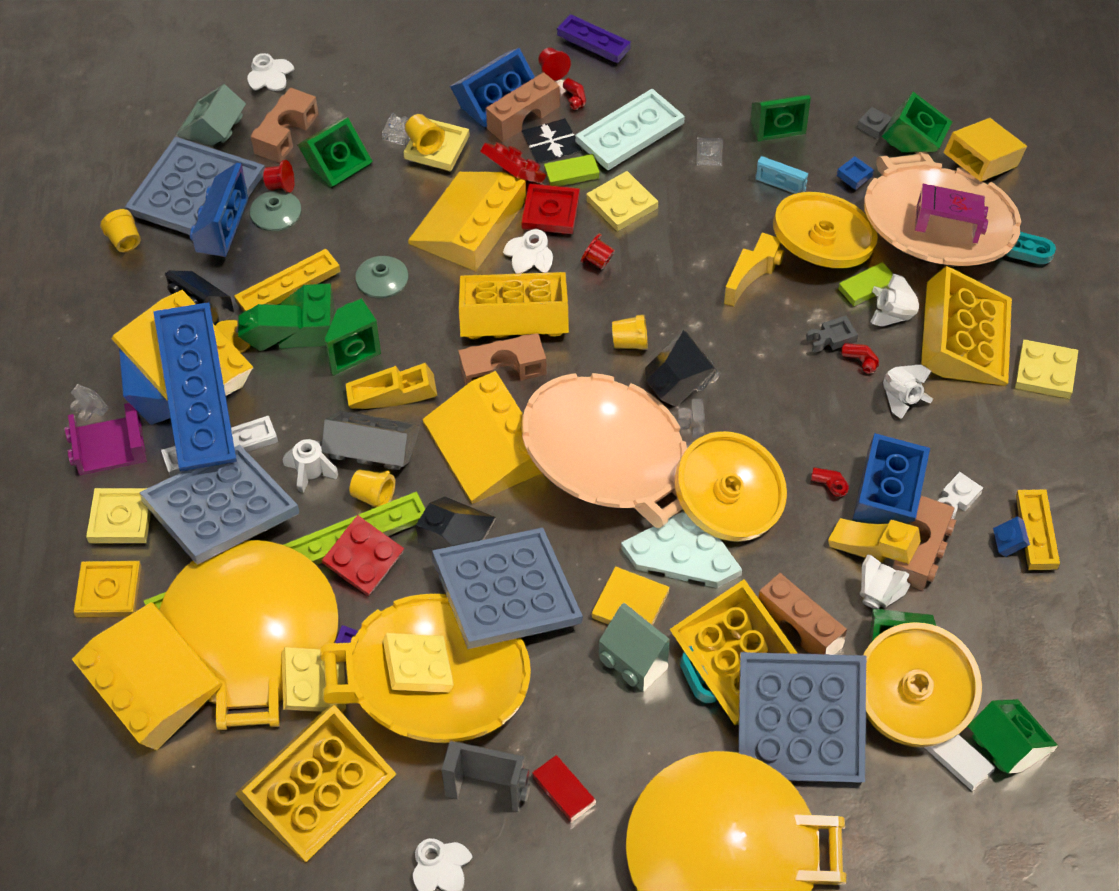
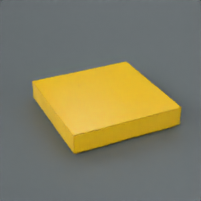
[74,561,141,618]
[592,566,670,625]

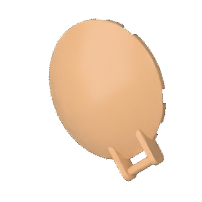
[864,152,1021,266]
[522,373,687,528]

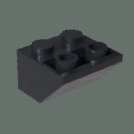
[165,270,235,326]

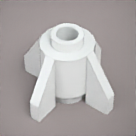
[870,274,919,326]
[883,365,933,418]
[282,439,338,493]
[860,555,911,609]

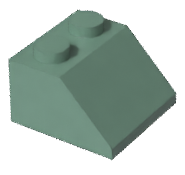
[176,84,246,146]
[599,603,670,692]

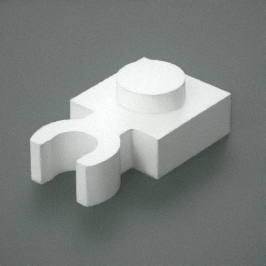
[937,472,983,519]

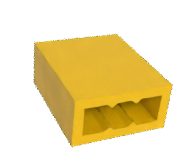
[943,118,1027,182]

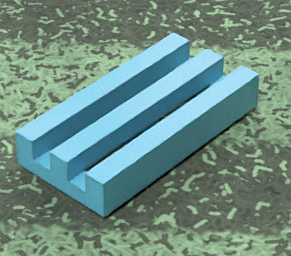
[756,156,808,194]

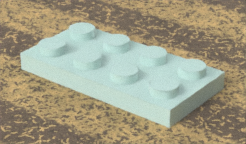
[576,89,685,170]

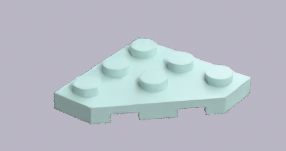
[621,511,742,588]

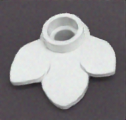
[248,53,294,91]
[503,229,553,274]
[413,839,472,891]

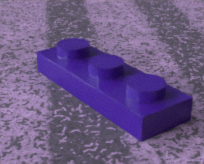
[557,14,631,63]

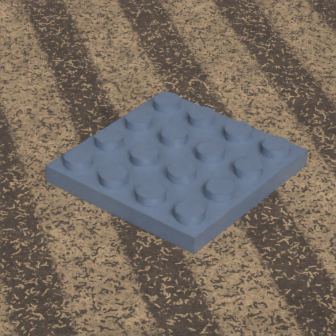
[125,137,265,235]
[139,445,299,565]
[432,528,583,649]
[738,652,866,782]

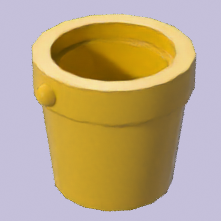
[405,114,445,155]
[100,209,141,252]
[612,314,648,350]
[349,470,395,508]

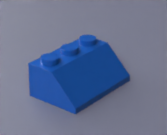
[450,48,535,128]
[190,163,249,257]
[119,348,171,425]
[852,433,930,524]

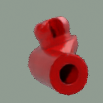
[562,78,586,110]
[842,343,879,374]
[811,467,849,497]

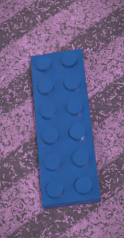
[153,302,237,471]

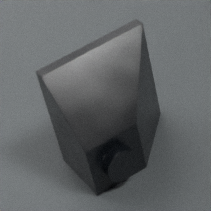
[645,330,715,407]
[416,496,496,550]

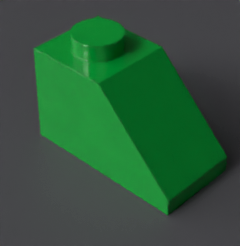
[238,304,301,352]

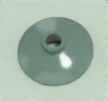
[250,190,301,231]
[356,256,408,298]

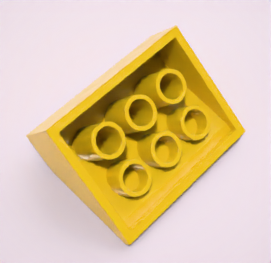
[408,172,526,271]
[921,266,1012,386]
[459,272,569,339]
[111,290,253,401]
[422,371,542,504]
[670,579,798,725]
[72,602,223,750]
[235,705,396,862]

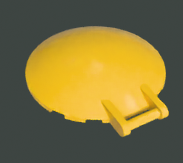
[160,540,339,730]
[320,594,531,743]
[626,751,847,891]

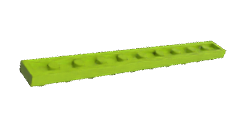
[144,491,425,610]

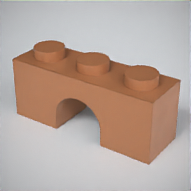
[486,72,560,142]
[251,87,319,163]
[458,333,547,386]
[893,496,957,591]
[758,573,847,655]

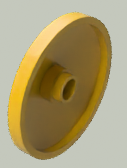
[773,192,877,268]
[675,431,787,541]
[863,623,982,747]

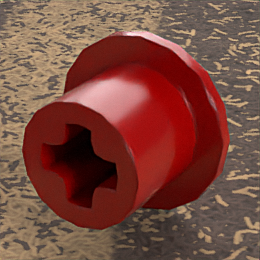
[538,48,571,81]
[263,160,295,193]
[581,233,615,270]

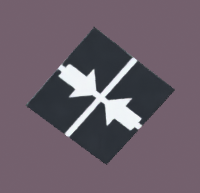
[521,118,582,163]

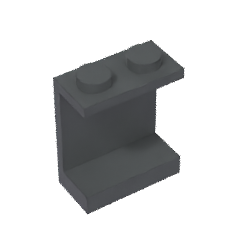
[442,741,530,812]

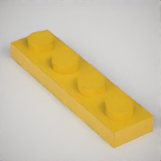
[234,249,341,312]

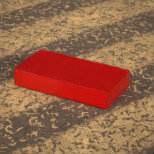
[532,755,596,822]

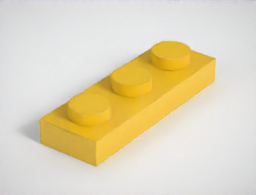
[1016,489,1060,570]

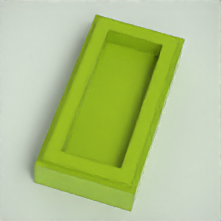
[544,154,600,186]
[838,262,893,307]

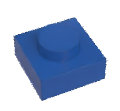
[837,156,874,190]
[993,516,1030,557]

